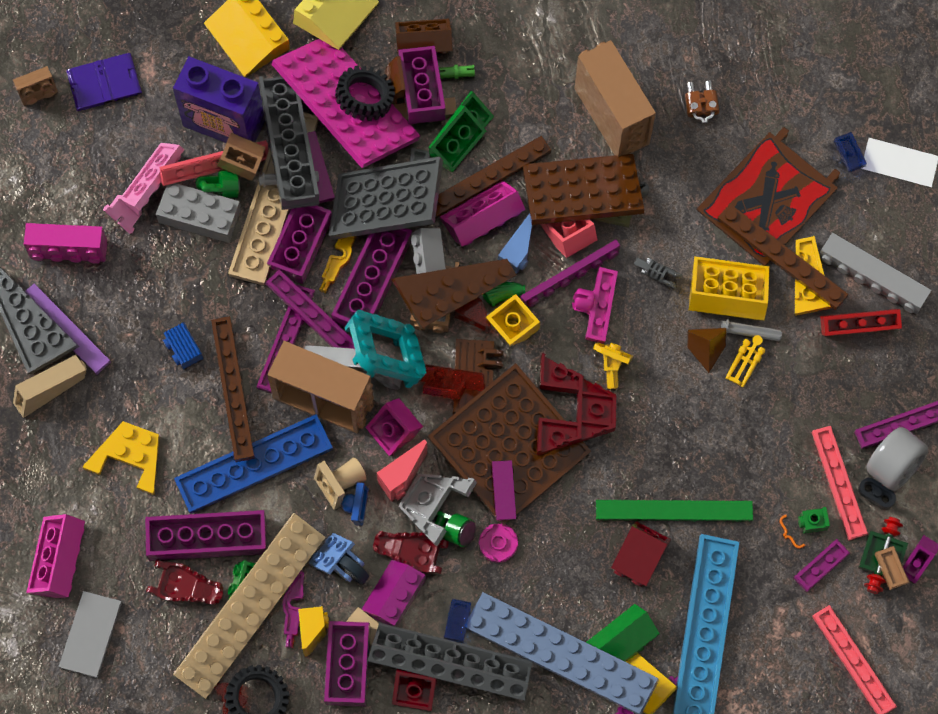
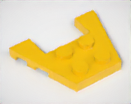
[83,421,160,495]

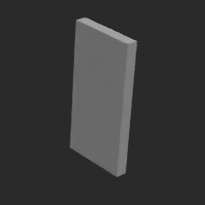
[59,591,122,678]

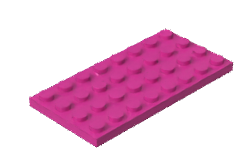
[272,39,420,168]

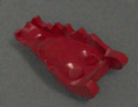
[373,531,449,574]
[146,560,223,605]

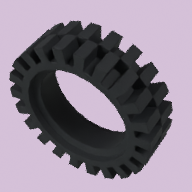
[335,65,395,121]
[224,665,289,714]

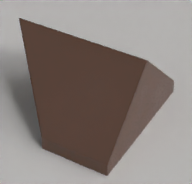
[687,328,726,373]

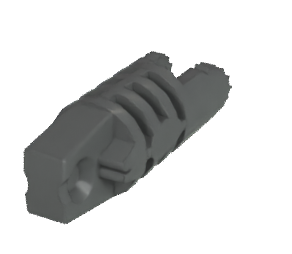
[634,257,683,289]

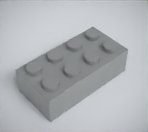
[156,183,241,243]

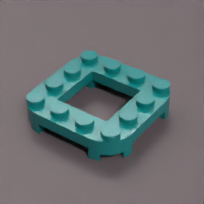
[345,310,426,388]

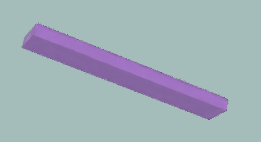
[26,284,111,375]

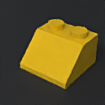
[486,294,540,346]
[298,606,329,657]

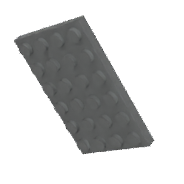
[329,157,443,240]

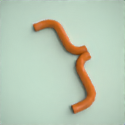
[780,515,805,549]

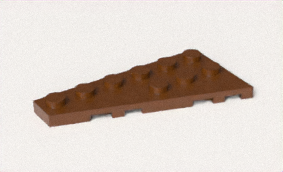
[392,259,517,329]

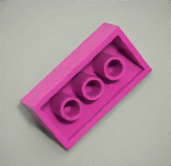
[440,181,526,246]
[26,514,85,598]

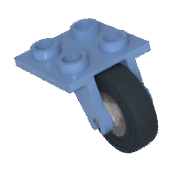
[309,533,369,585]

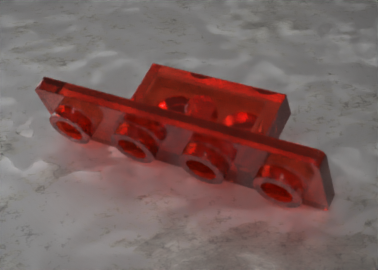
[420,364,485,399]

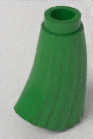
[483,281,525,307]

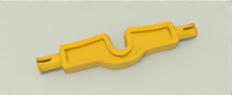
[319,236,357,293]

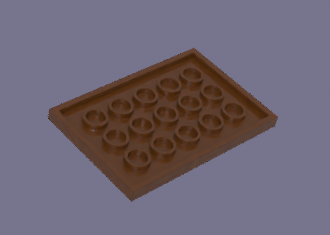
[523,154,644,225]

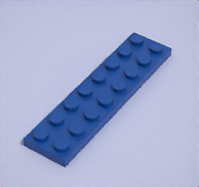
[174,414,333,514]

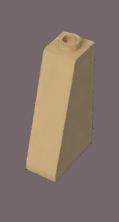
[13,355,86,418]

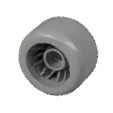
[866,427,928,491]

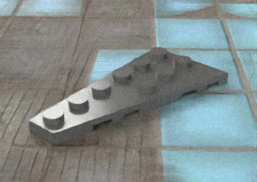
[0,267,80,375]

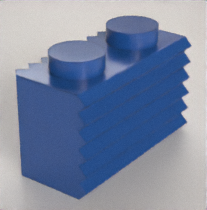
[163,322,203,369]

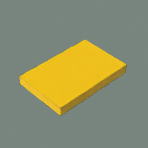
[626,653,677,714]

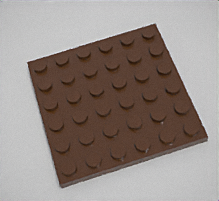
[427,363,591,526]

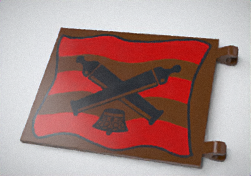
[696,127,840,266]

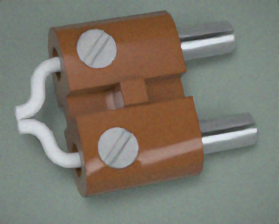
[685,80,720,123]

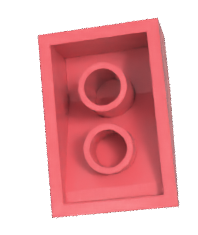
[540,219,598,258]
[377,439,427,502]

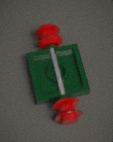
[858,517,908,594]

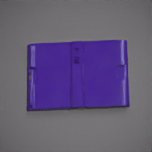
[66,53,142,111]

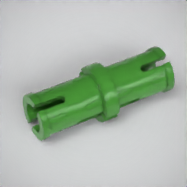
[439,64,475,79]

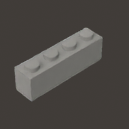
[411,228,446,274]

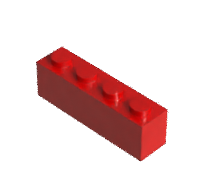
[820,309,902,336]

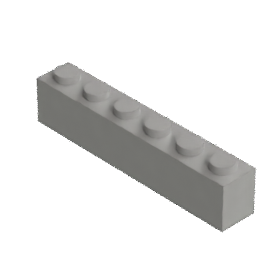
[819,233,931,314]

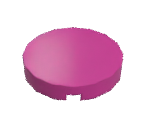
[479,524,518,563]

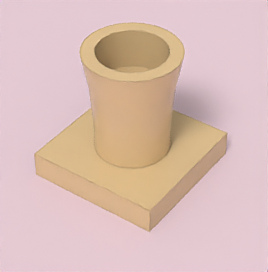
[314,457,367,510]

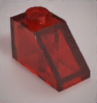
[455,297,491,334]

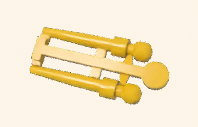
[725,335,765,388]

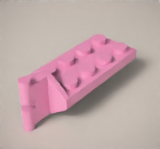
[103,143,184,234]

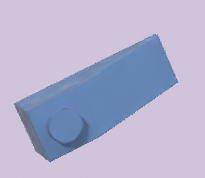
[498,213,532,274]

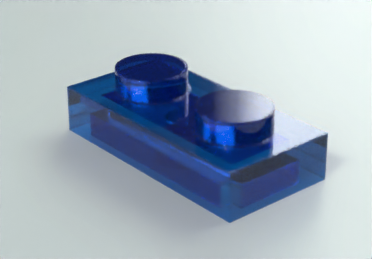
[834,132,867,173]
[444,599,471,643]

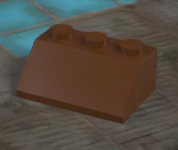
[395,19,453,54]

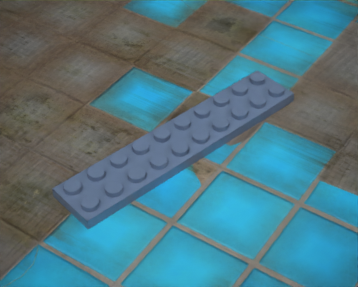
[464,592,659,714]

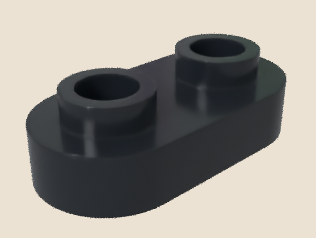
[858,478,896,509]

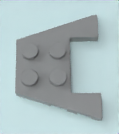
[398,474,477,546]

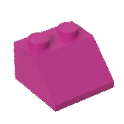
[365,398,423,456]

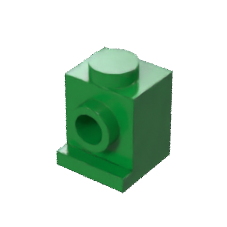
[798,507,830,534]

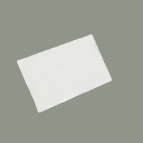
[861,138,938,188]

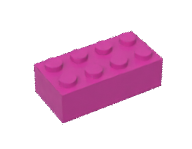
[24,223,108,263]

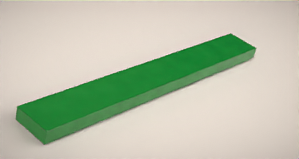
[596,500,753,522]

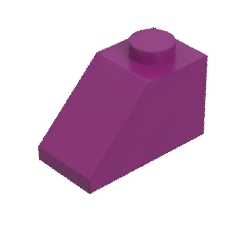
[903,535,938,584]

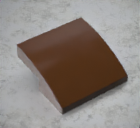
[384,56,405,104]

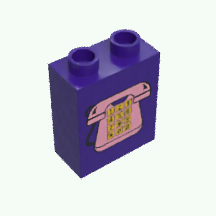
[173,56,265,143]

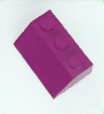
[361,560,426,627]

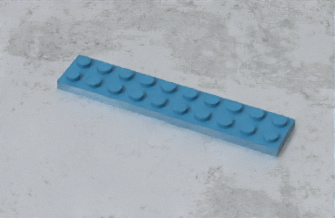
[672,534,739,714]

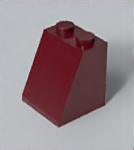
[611,521,671,587]

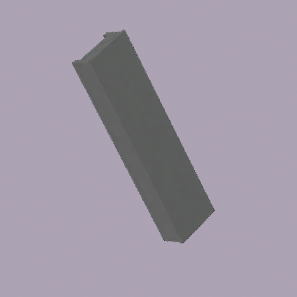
[259,76,319,210]
[367,623,533,701]

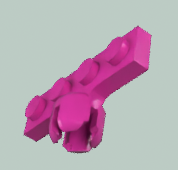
[572,267,618,344]

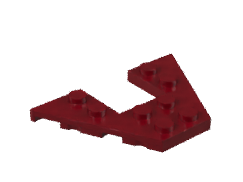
[537,353,617,455]

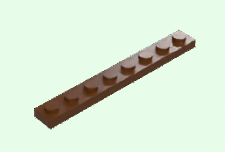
[435,135,551,219]
[718,204,848,310]
[211,316,255,462]

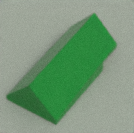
[428,91,494,172]
[586,604,660,662]

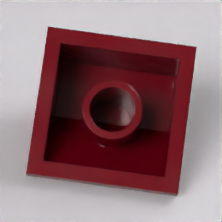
[392,669,437,711]

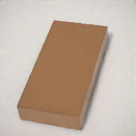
[875,546,909,590]

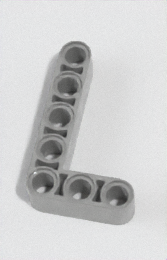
[305,346,402,390]

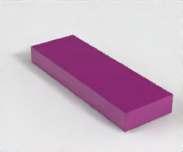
[492,460,516,521]
[794,539,850,592]

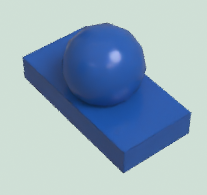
[341,482,369,526]

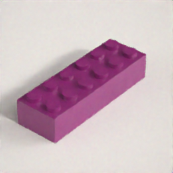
[331,228,413,328]
[145,510,267,561]

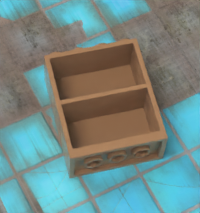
[574,40,656,157]
[267,341,375,434]

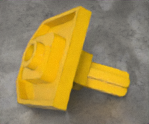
[593,342,633,389]

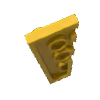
[795,236,832,316]

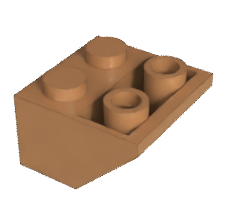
[13,66,58,106]
[217,133,265,181]

